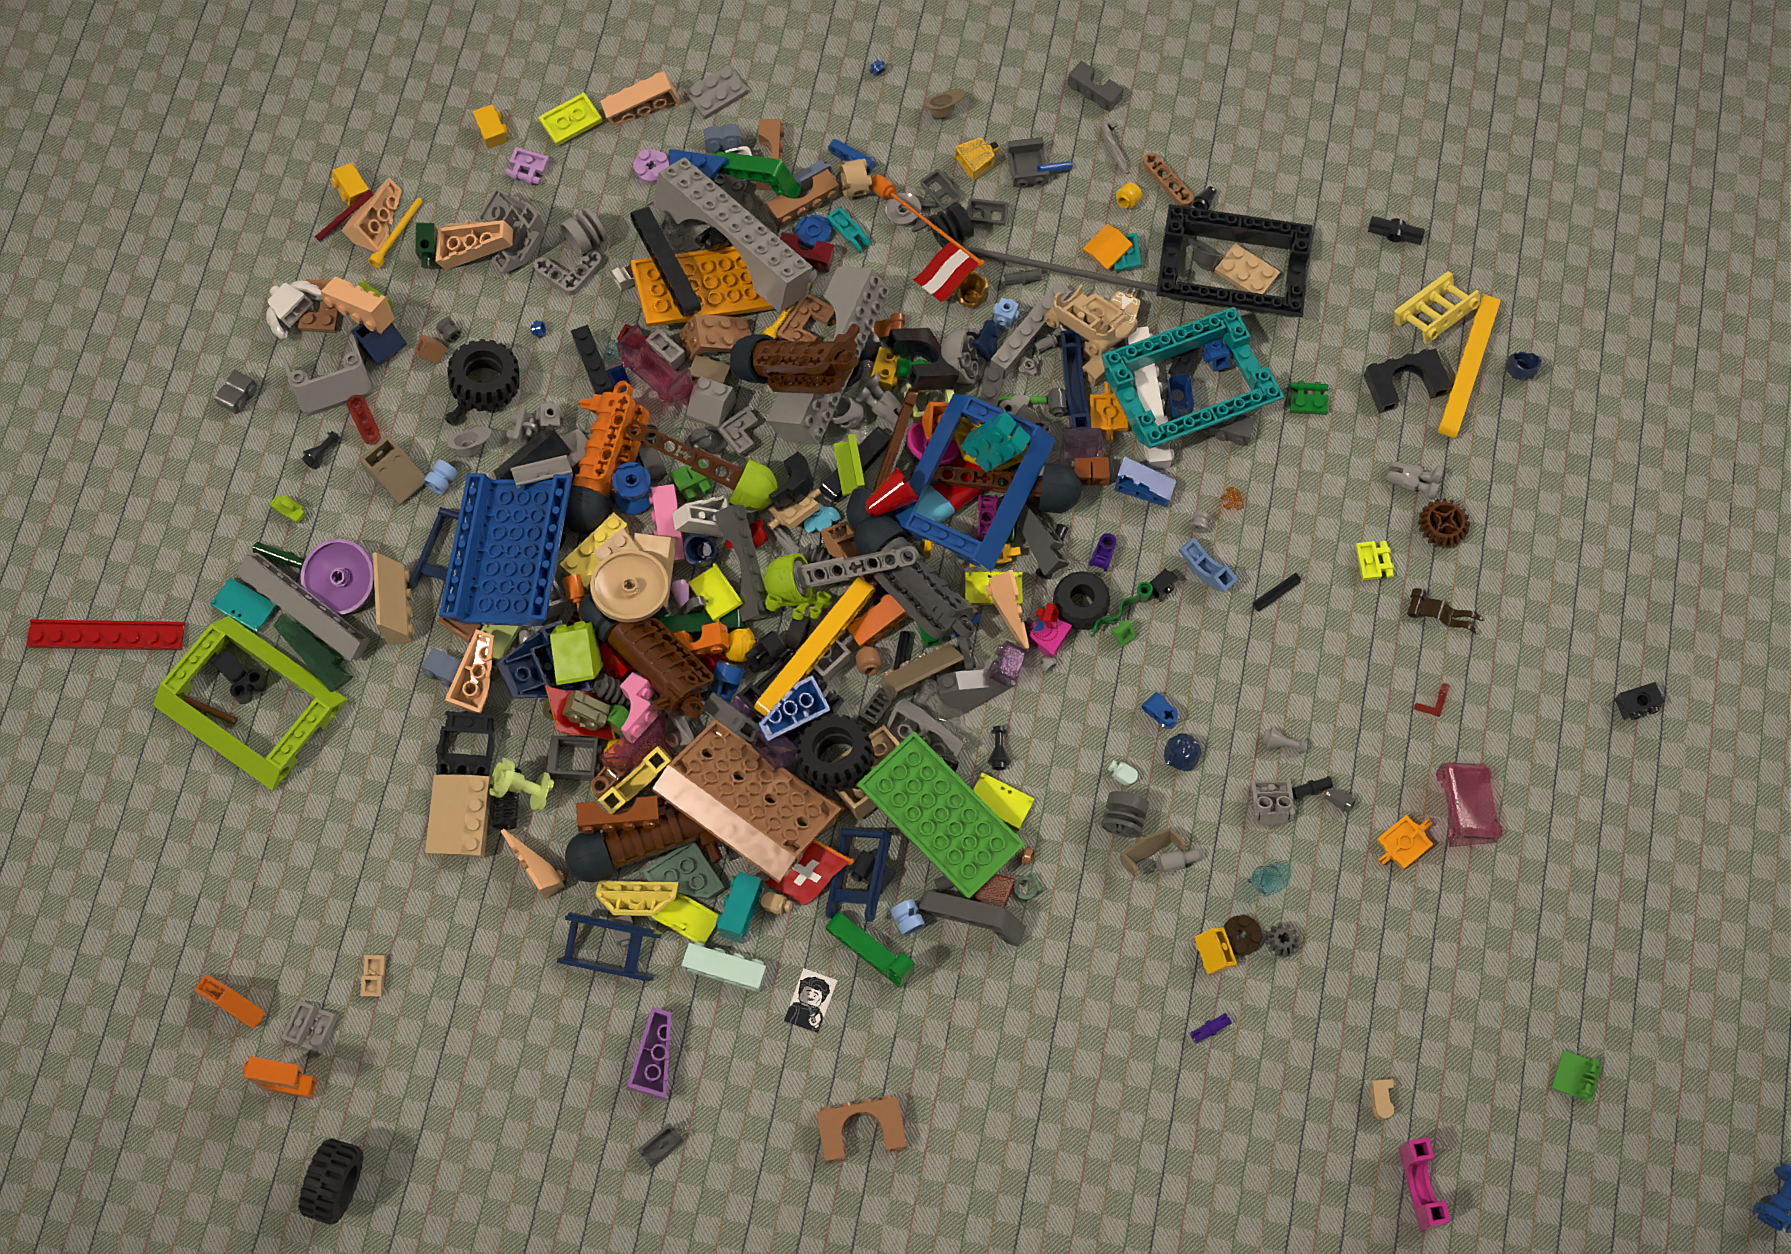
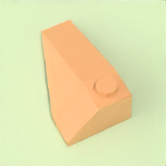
[341,177,402,252]
[986,570,1029,652]
[445,629,494,714]
[501,829,565,900]

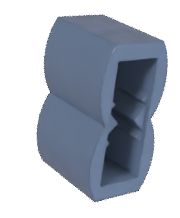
[704,124,741,153]
[421,648,462,688]

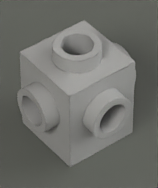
[536,401,563,430]

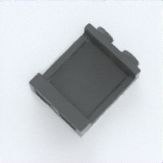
[1007,137,1049,188]

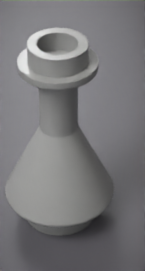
[1262,727,1307,754]

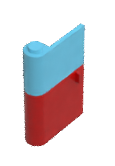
[908,453,987,523]

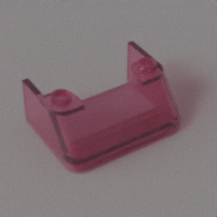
[616,324,693,403]

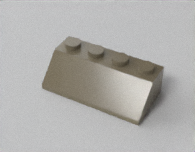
[880,644,964,702]

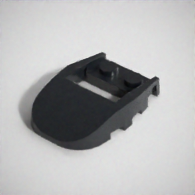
[436,711,495,776]

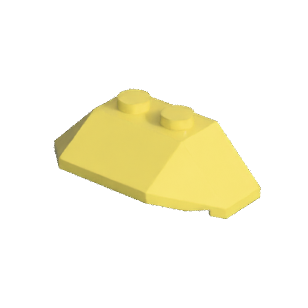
[596,881,679,916]

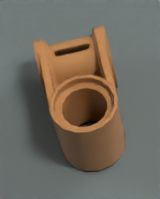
[591,761,627,799]

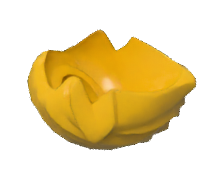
[724,627,756,663]

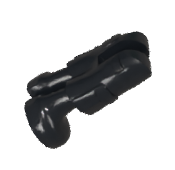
[695,227,732,252]

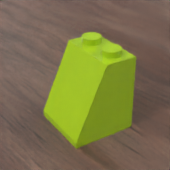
[550,621,603,685]

